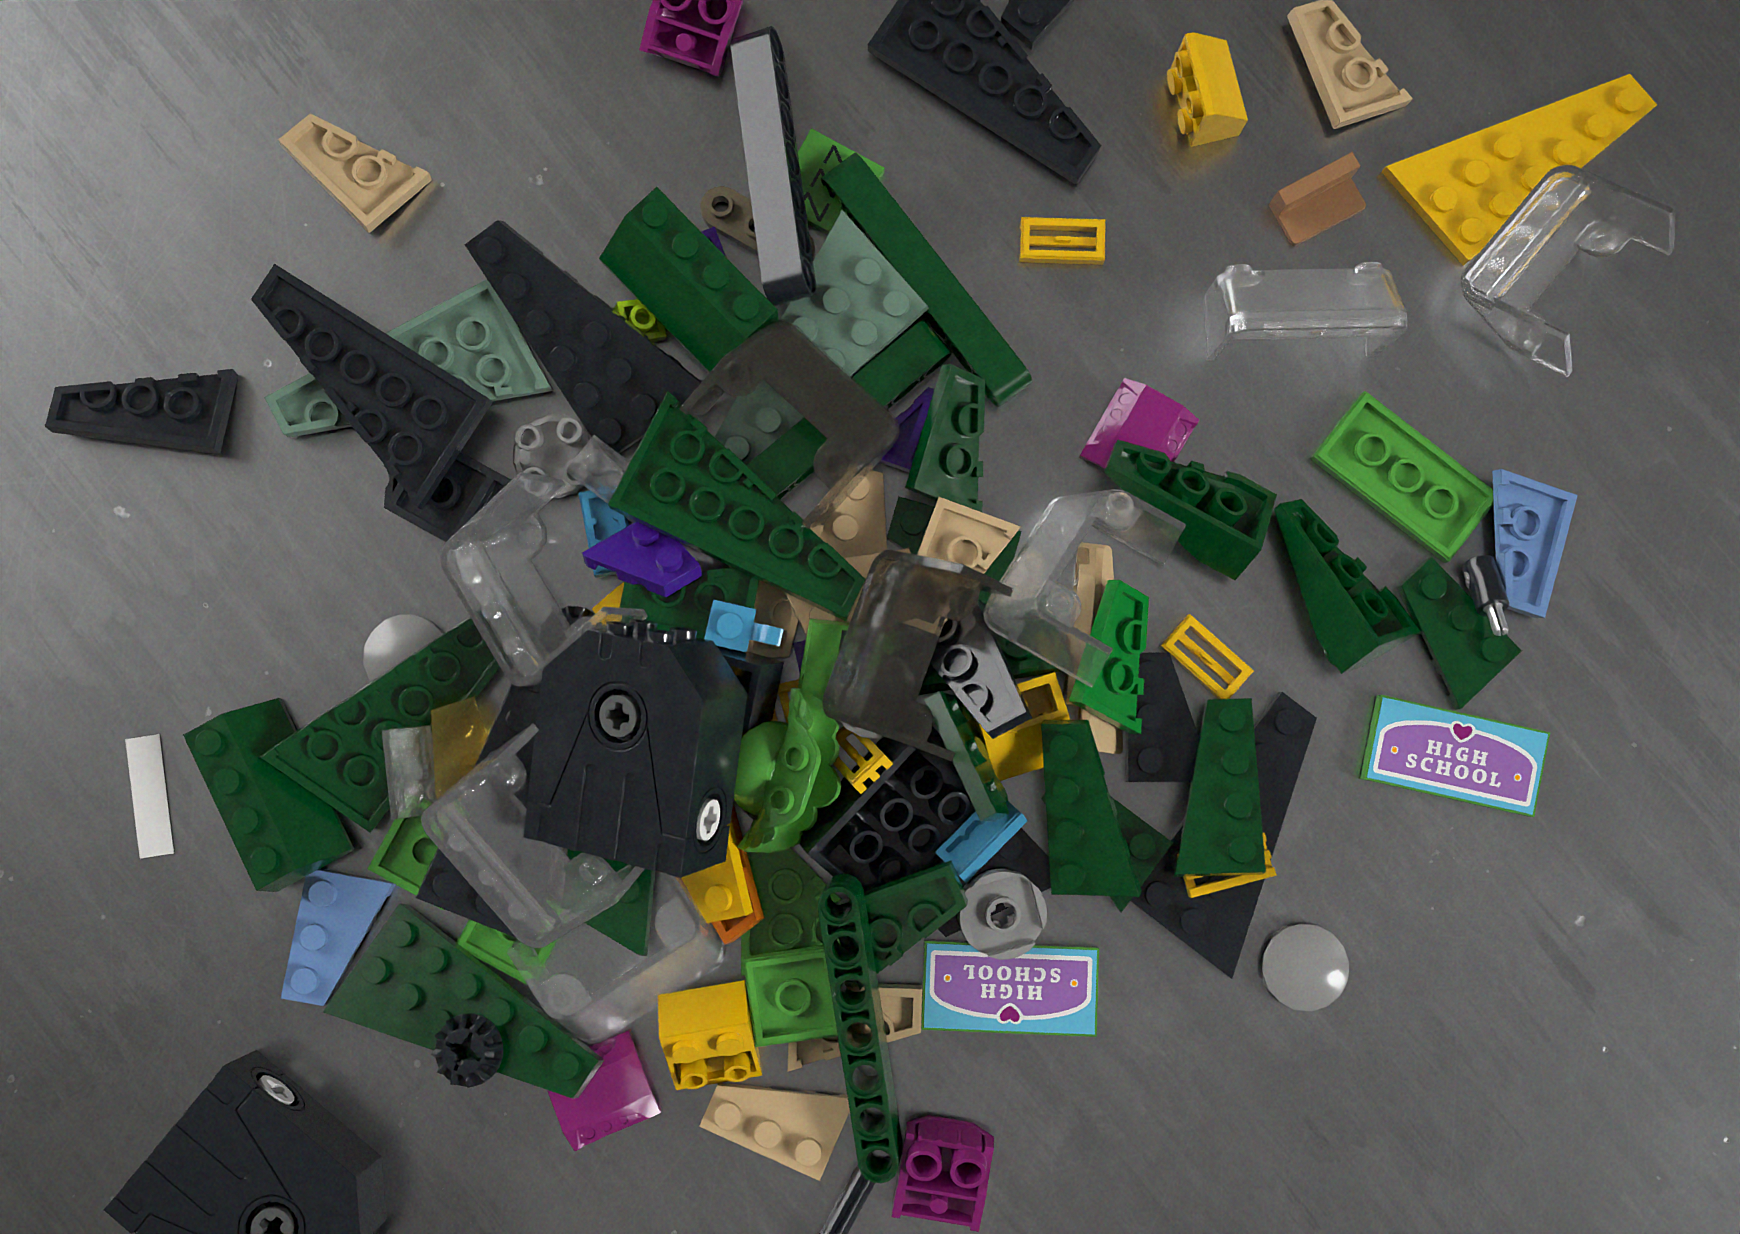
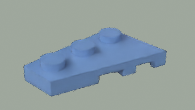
[1492,469,1578,618]
[281,869,395,1006]

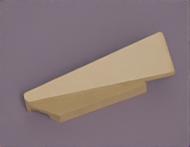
[1062,542,1123,754]

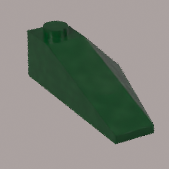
[1104,440,1277,581]
[1274,499,1421,674]

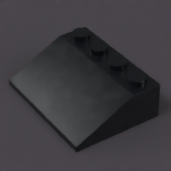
[799,711,976,891]

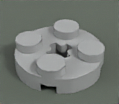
[957,868,1047,960]

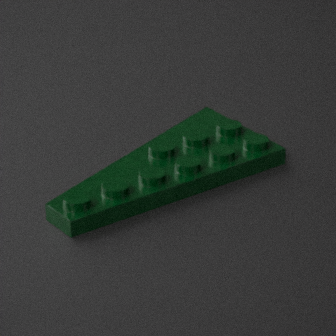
[608,391,866,621]
[260,599,532,833]
[323,903,604,1099]

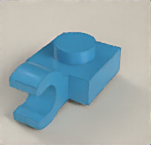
[704,600,784,652]

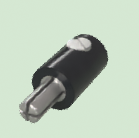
[1462,555,1510,636]

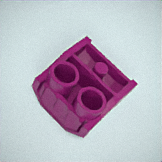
[639,0,743,76]
[1079,378,1199,469]
[547,1029,662,1151]
[891,1115,994,1232]

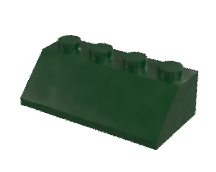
[599,187,779,381]
[183,698,354,892]

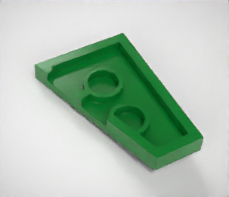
[1069,580,1149,734]

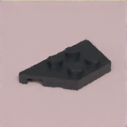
[384,452,536,550]

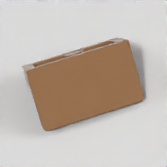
[1268,152,1366,246]

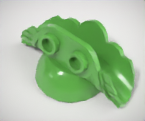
[734,688,841,853]

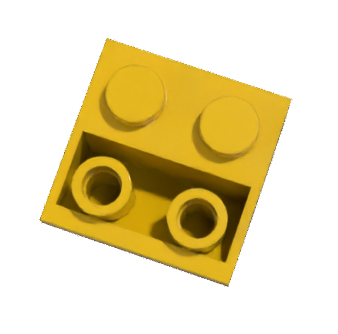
[1167,32,1248,147]
[974,672,1070,781]
[658,980,762,1090]

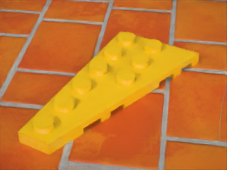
[1381,74,1657,266]

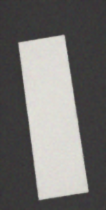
[125,734,174,859]

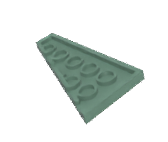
[714,210,929,465]
[264,279,553,437]

